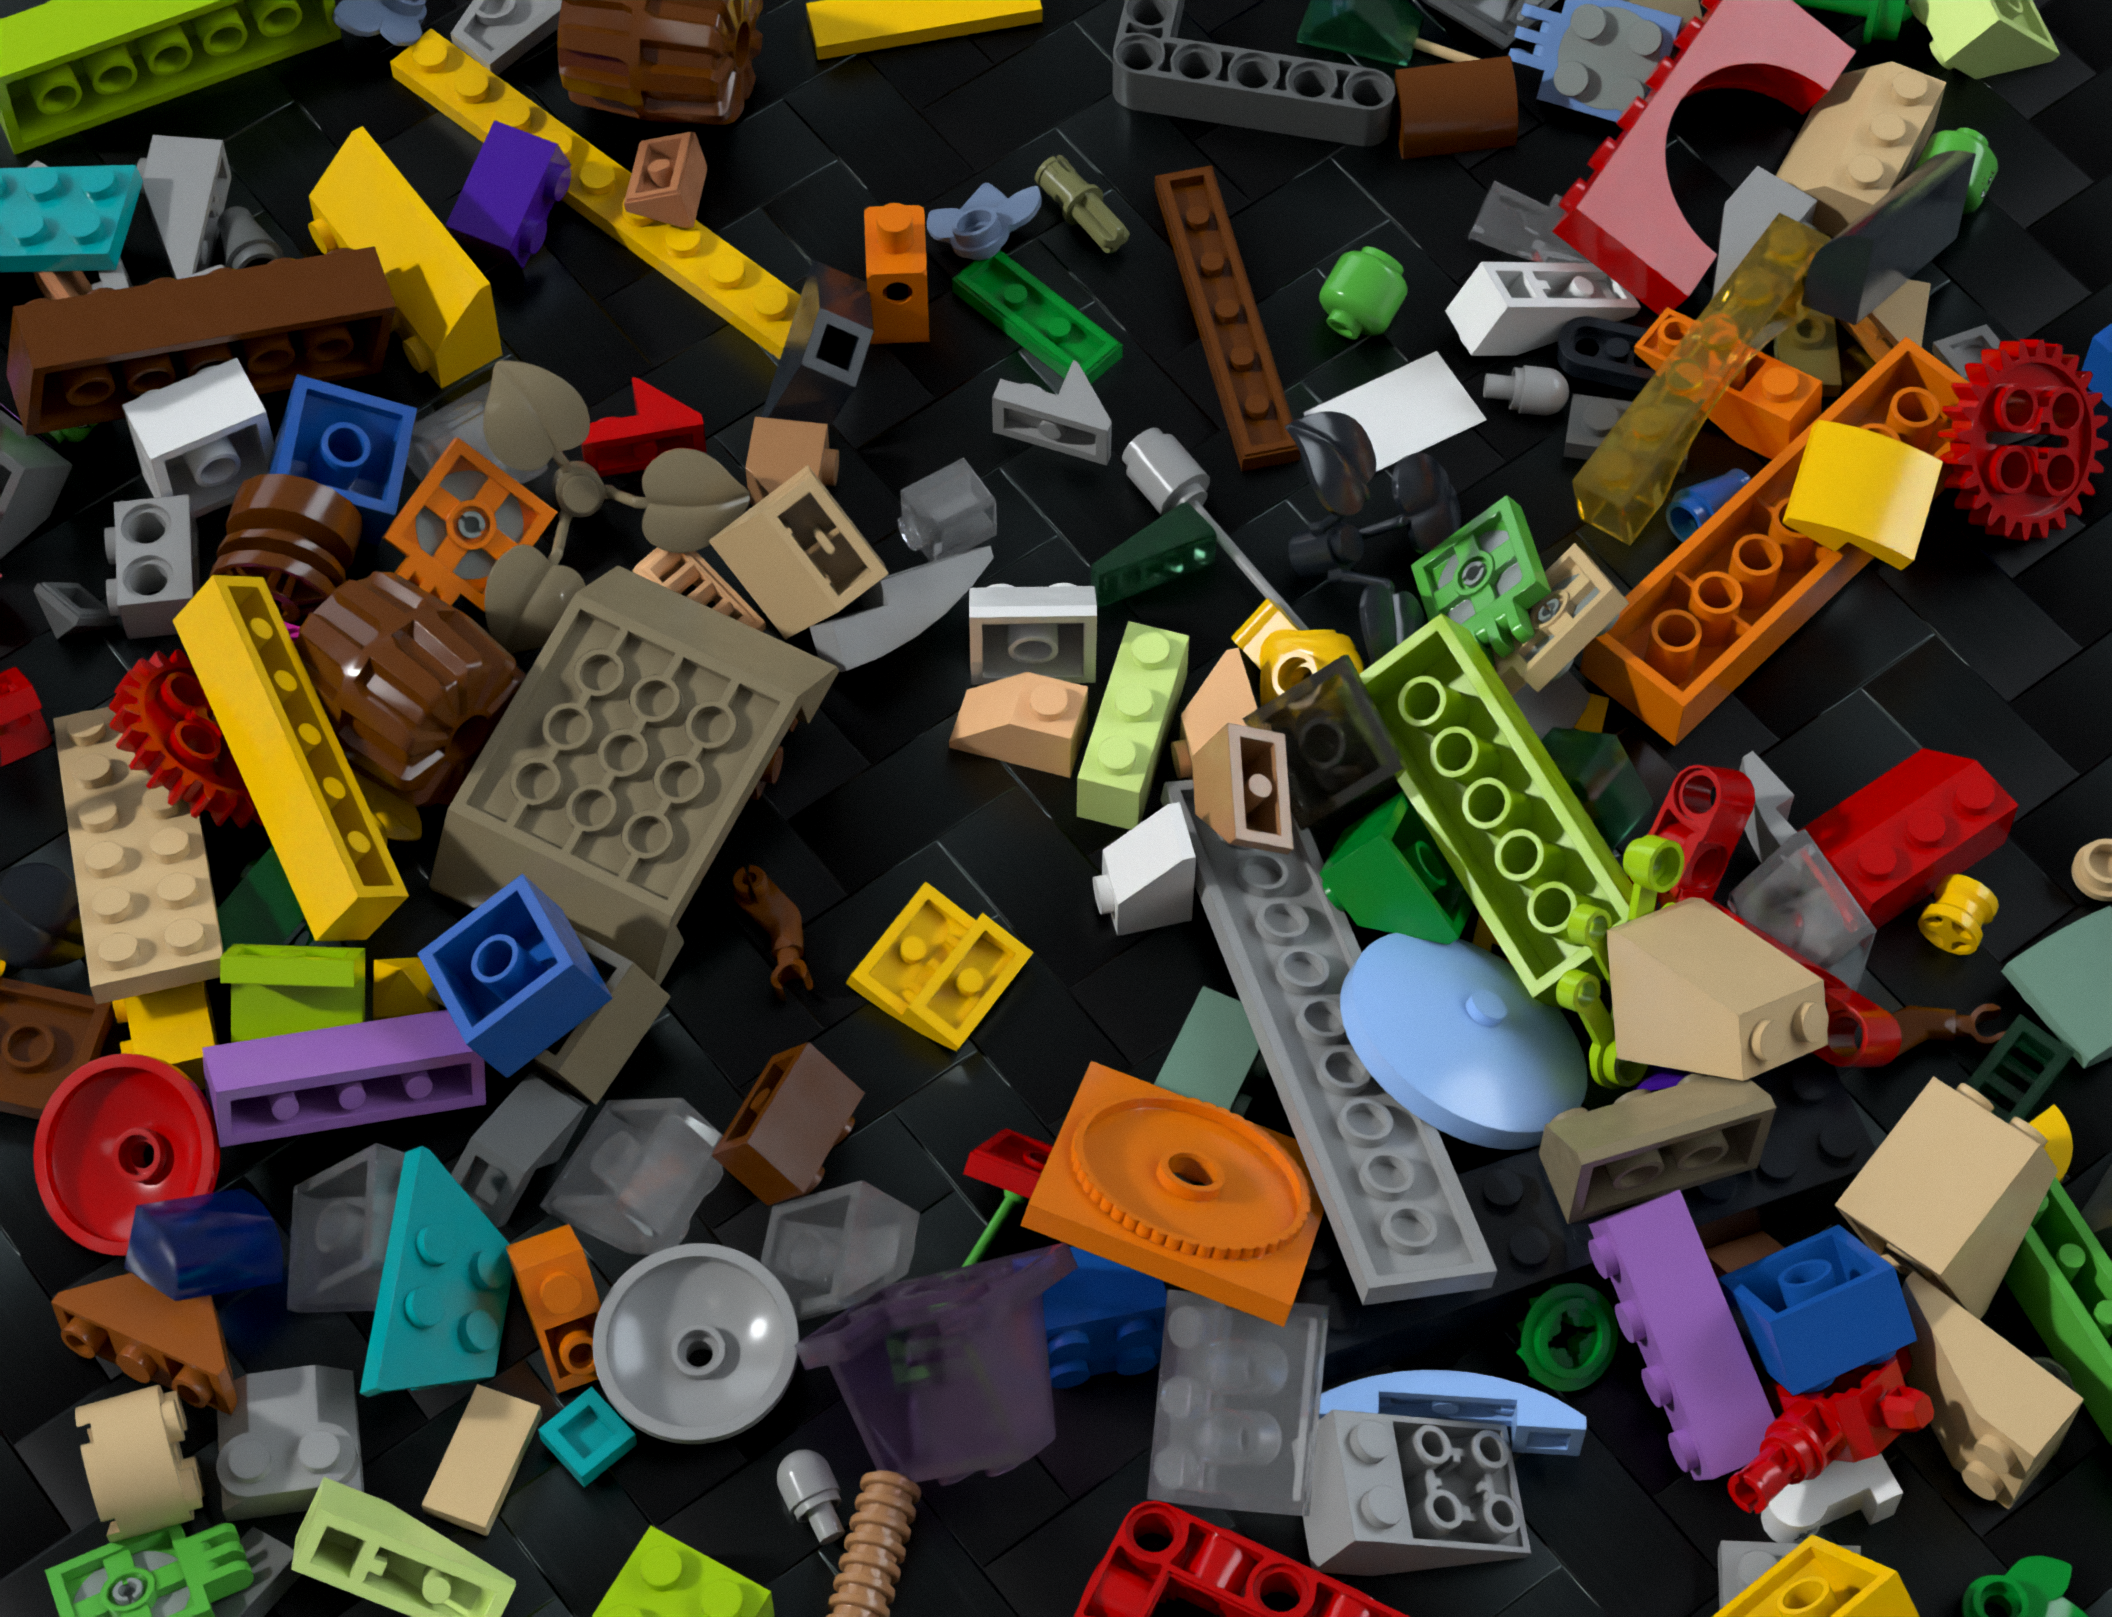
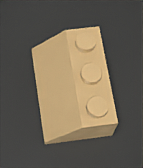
[1776,61,1947,237]

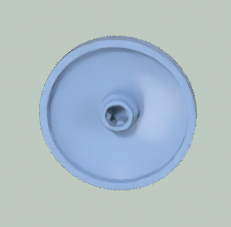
[1340,932,1588,1150]

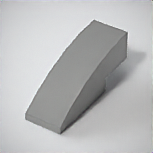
[809,546,994,672]

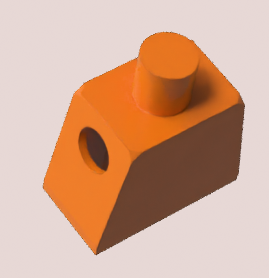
[864,203,929,344]

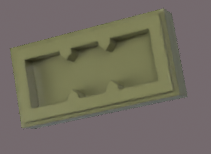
[1769,287,1842,397]

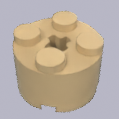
[75,1384,206,1543]

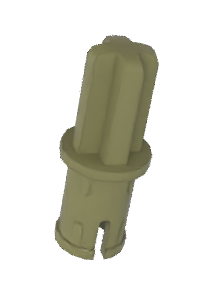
[1035,155,1129,253]

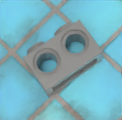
[104,494,201,639]

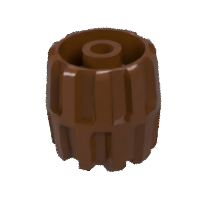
[557,0,763,125]
[294,571,526,809]

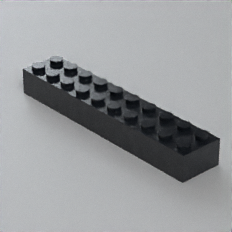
[1205,1054,1876,1411]

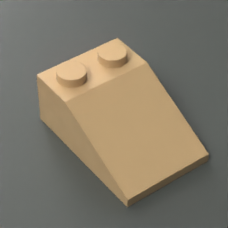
[1902,1271,2084,1510]

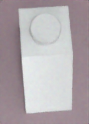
[1093,802,1196,936]

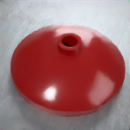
[33,1054,220,1256]

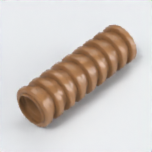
[825,1470,921,1617]

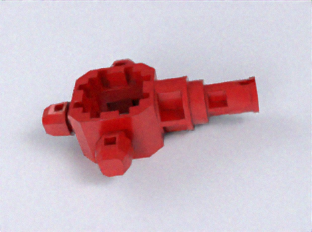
[1727,1345,1934,1514]

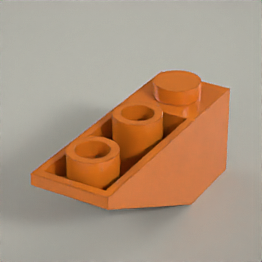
[1634,307,1823,460]

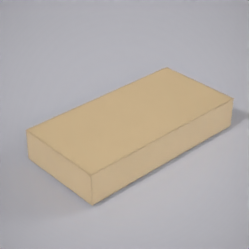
[422,1384,542,1536]

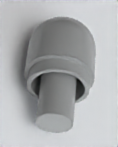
[1483,365,1569,416]
[777,1449,845,1545]

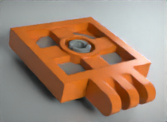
[381,437,557,612]

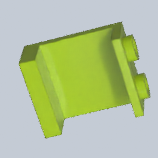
[220,944,365,1043]

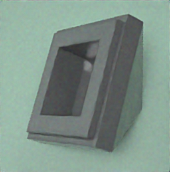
[33,582,118,639]

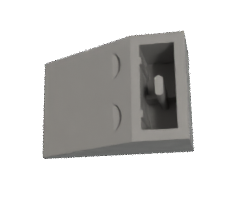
[1291,1410,1531,1576]

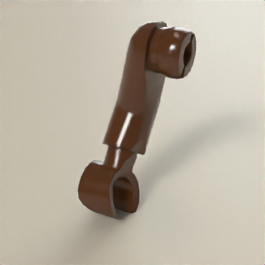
[732,865,813,1001]
[1860,1003,2006,1058]

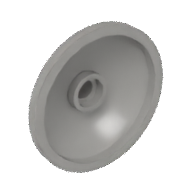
[593,1243,799,1444]

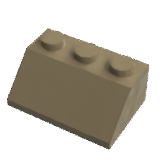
[1539,1073,1776,1224]

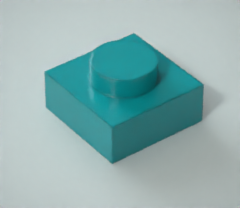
[538,1386,637,1487]

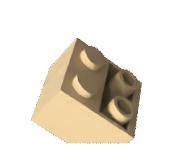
[709,465,889,640]

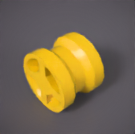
[1918,874,1999,955]

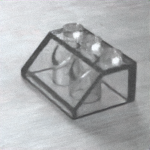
[1147,1289,1329,1516]

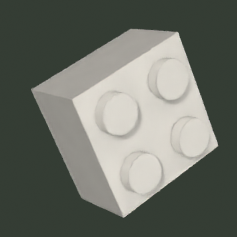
[122,358,274,518]

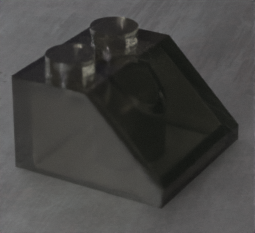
[1243,655,1408,831]

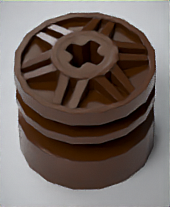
[208,474,363,627]

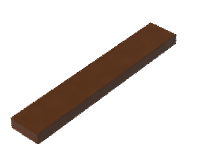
[1155,165,1301,472]

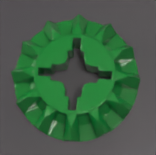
[1516,1281,1618,1391]

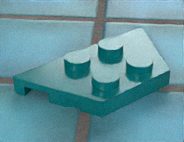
[360,1146,513,1397]

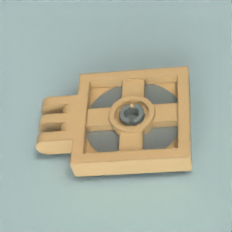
[1490,543,1629,697]

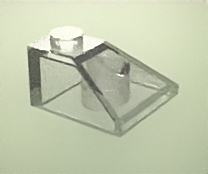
[760,1180,920,1322]

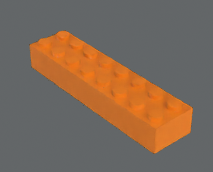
[1579,337,1994,746]

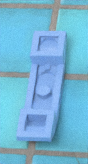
[1306,1370,1586,1456]

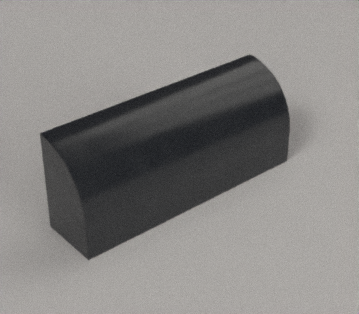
[1801,150,1976,325]

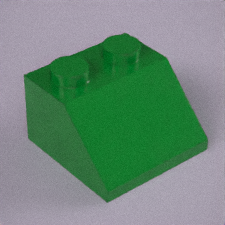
[1319,791,1474,945]

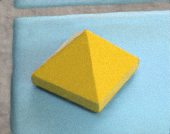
[373,957,439,1021]

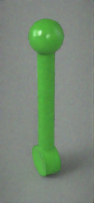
[946,1189,1028,1298]

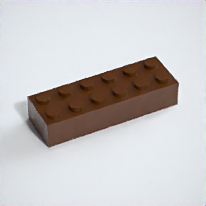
[6,246,396,436]

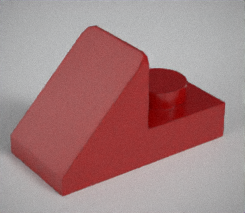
[581,377,707,477]
[0,666,52,767]

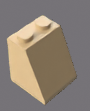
[1606,897,1829,1081]
[1835,1076,2058,1320]

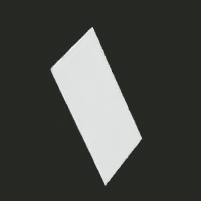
[1303,351,1487,472]

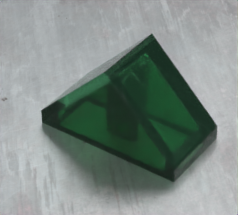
[1297,0,1424,66]
[1541,727,1654,850]

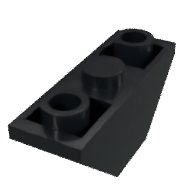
[761,261,874,430]

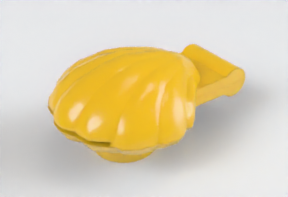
[1231,597,1365,740]

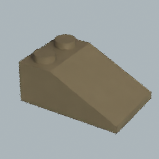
[427,930,671,1105]

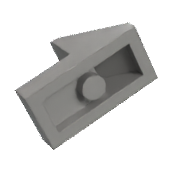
[992,360,1112,466]

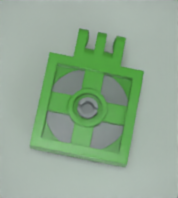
[1411,495,1551,666]
[45,1523,254,1617]

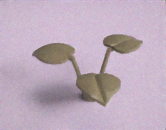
[483,360,750,654]

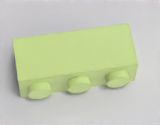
[1077,621,1189,830]

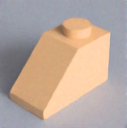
[1171,647,1264,780]
[949,672,1088,778]

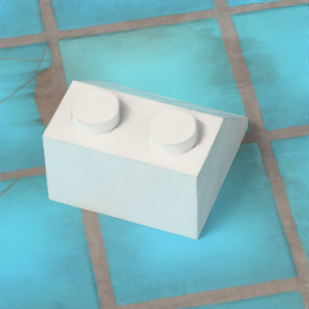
[969,583,1097,685]

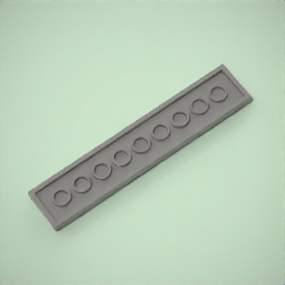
[1160,780,1497,1305]

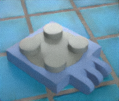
[1508,0,1684,122]

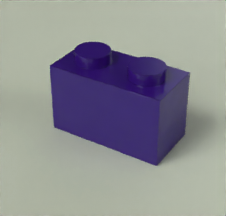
[445,120,571,269]

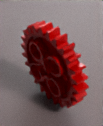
[1938,339,2108,540]
[109,649,264,829]

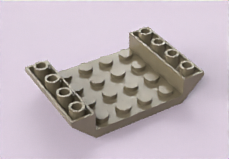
[429,565,839,986]

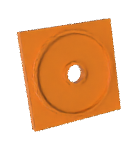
[1020,1061,1324,1327]

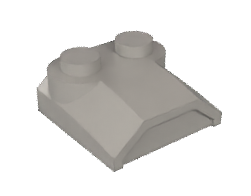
[216,1365,364,1522]

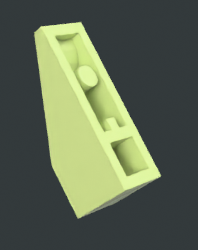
[291,1477,516,1617]

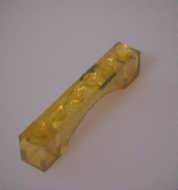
[1572,212,1831,545]

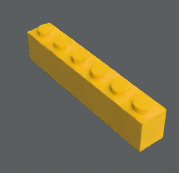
[172,575,409,941]

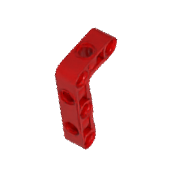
[1628,765,1902,1068]
[1073,1500,1410,1617]

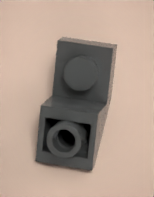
[451,1070,588,1228]

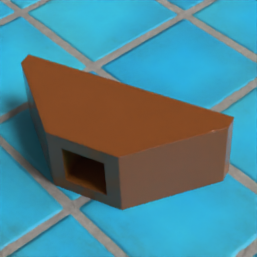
[51,1266,238,1415]

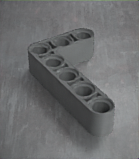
[1112,0,1395,146]

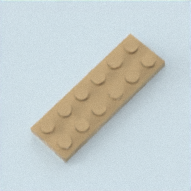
[53,707,224,1005]

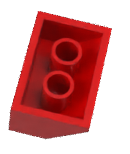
[1797,748,2019,941]

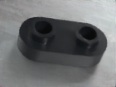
[1556,316,1669,392]

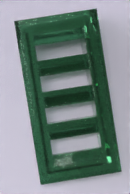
[1091,501,1217,608]
[1966,1014,2074,1124]

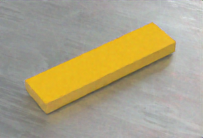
[806,0,1043,60]

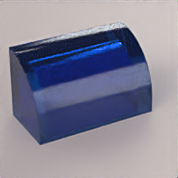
[124,1188,283,1301]

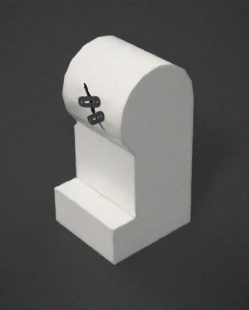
[1761,1453,1903,1543]

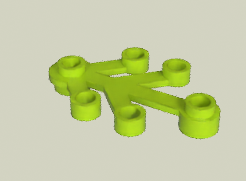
[1556,835,1684,1089]

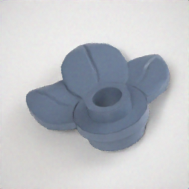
[332,0,427,46]
[927,183,1042,260]

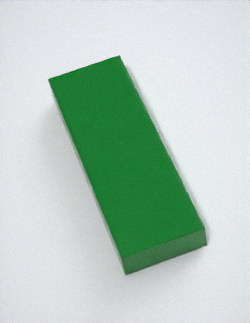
[952,250,1123,384]

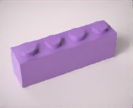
[202,1009,486,1147]
[1588,1189,1775,1480]

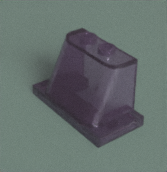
[794,1243,1078,1486]

